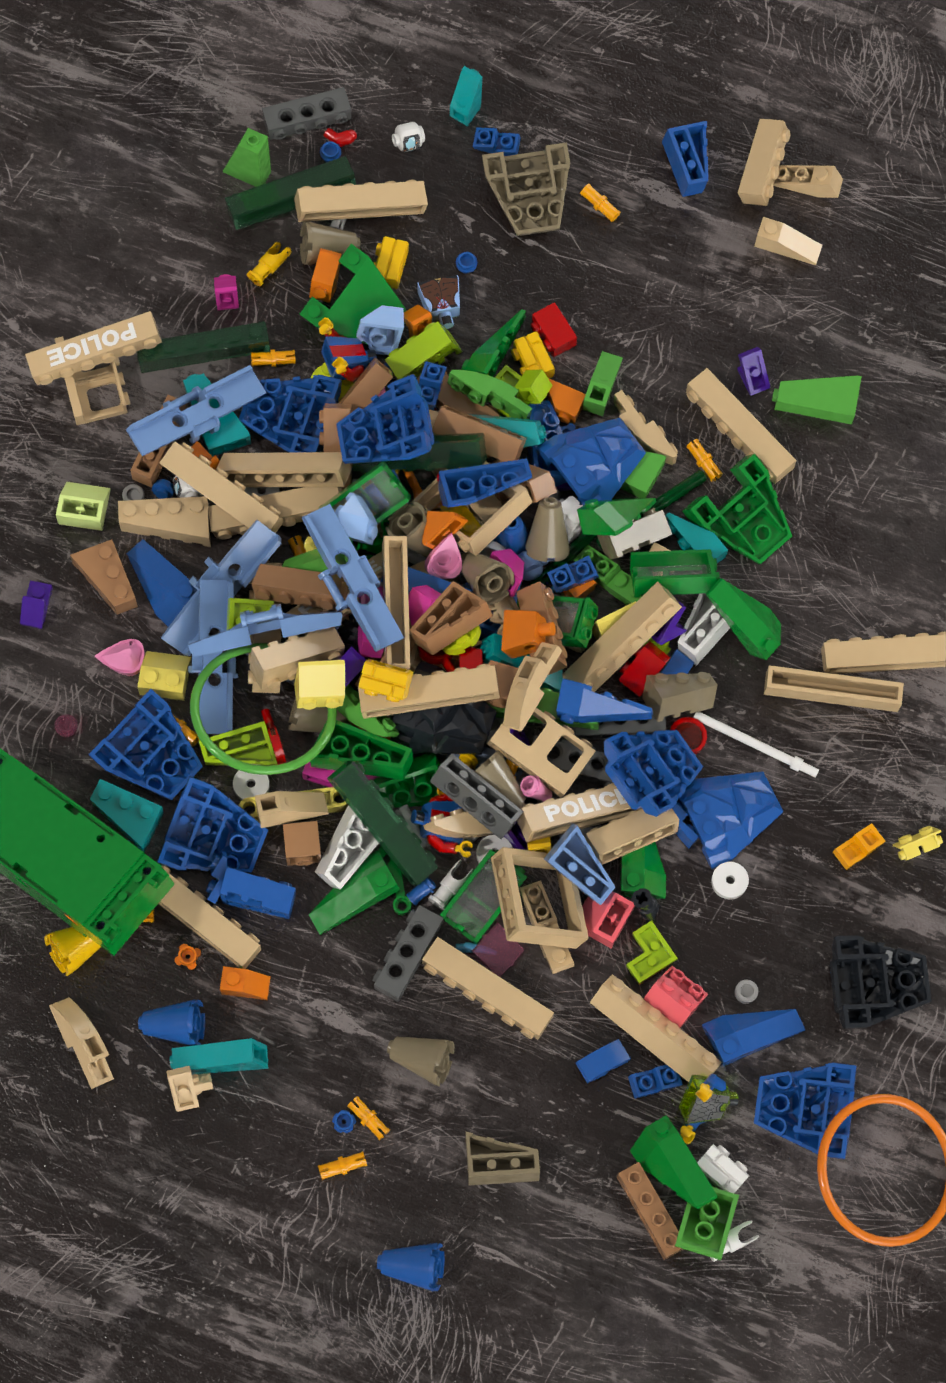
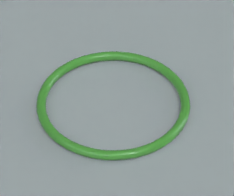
[190,643,337,775]

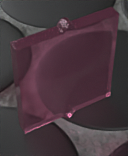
[472,923,524,977]

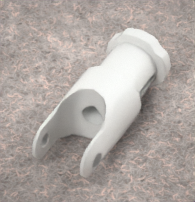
[428,859,474,910]
[710,1221,759,1262]

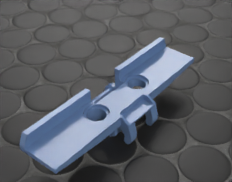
[126,365,266,456]
[302,504,404,652]
[161,520,281,656]
[188,580,238,734]
[188,604,342,657]

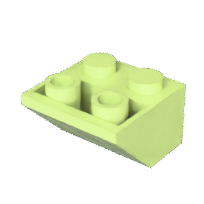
[56,482,111,531]

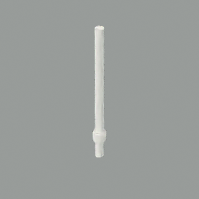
[693,712,819,778]

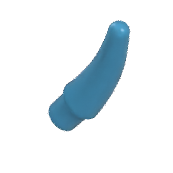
[456,942,496,955]

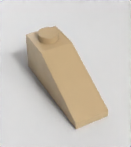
[754,217,822,265]

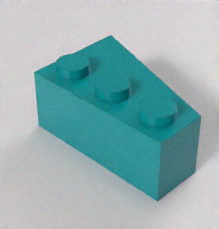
[90,779,164,853]

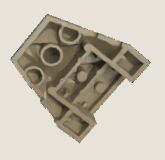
[482,142,570,236]

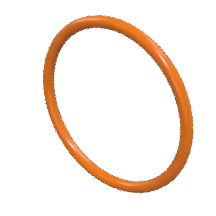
[817,1094,946,1247]

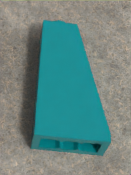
[183,373,251,457]
[462,414,546,456]
[480,633,563,692]
[170,1038,268,1074]

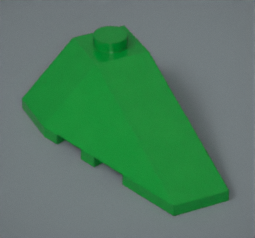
[461,309,526,377]
[577,498,656,536]
[706,578,781,660]
[351,753,441,809]
[620,842,666,899]
[309,850,400,935]
[630,1115,718,1209]

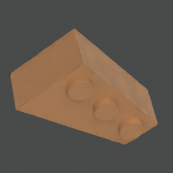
[489,459,557,505]
[70,539,138,615]
[409,581,493,655]

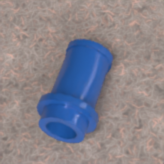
[406,877,436,905]

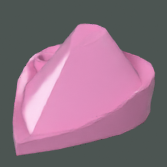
[425,533,462,579]
[95,639,145,676]

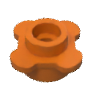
[175,944,201,970]

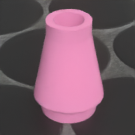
[520,775,552,802]

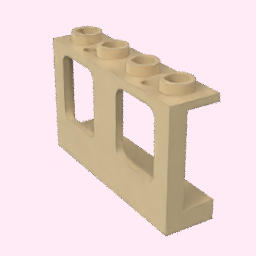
[54,326,130,425]
[487,708,595,798]

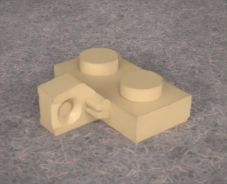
[167,1066,213,1112]

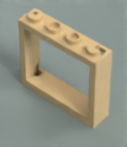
[411,450,532,556]
[491,847,589,949]

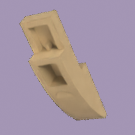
[613,390,678,465]
[503,642,562,731]
[423,808,493,838]
[519,880,574,974]
[49,997,114,1089]

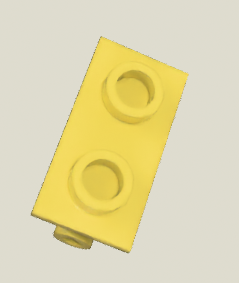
[893,826,943,861]

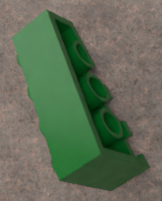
[310,720,413,780]

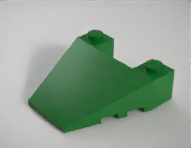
[300,244,407,346]
[682,454,792,564]

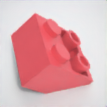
[582,892,635,948]
[643,966,708,1028]

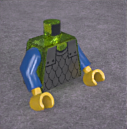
[679,1074,739,1144]

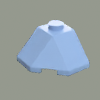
[356,305,404,355]
[335,492,378,545]

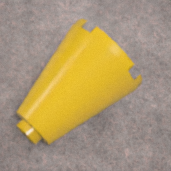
[44,927,101,976]

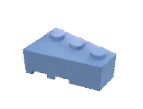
[544,823,615,905]

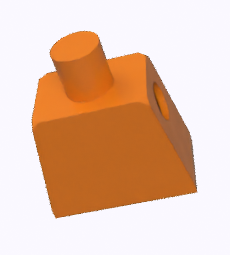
[501,610,556,658]

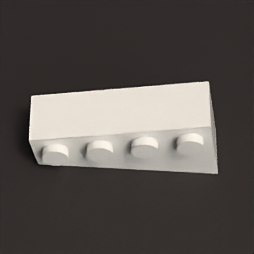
[315,788,398,889]

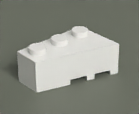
[678,593,730,666]

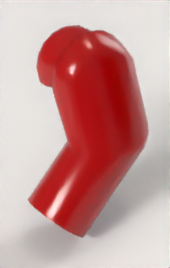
[324,128,357,147]

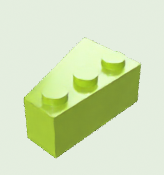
[385,321,463,380]
[199,721,278,766]

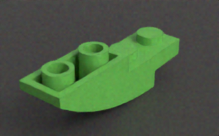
[447,370,532,419]
[573,545,644,605]
[337,684,400,737]

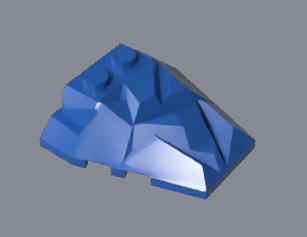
[336,374,435,464]
[239,375,342,453]
[536,418,646,506]
[89,689,203,800]
[604,730,703,817]
[677,772,783,870]
[157,776,268,872]
[754,1063,856,1160]

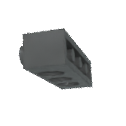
[262,87,352,140]
[574,704,666,740]
[532,736,613,786]
[430,754,523,840]
[372,905,443,1002]

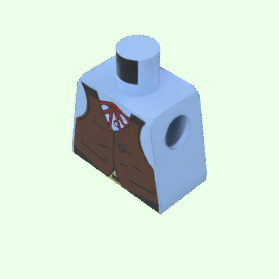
[417,275,460,329]

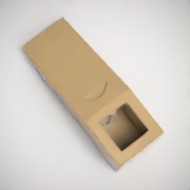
[773,165,843,198]
[255,791,329,828]

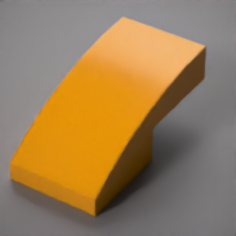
[833,823,886,870]

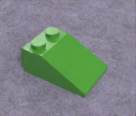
[675,1187,739,1260]

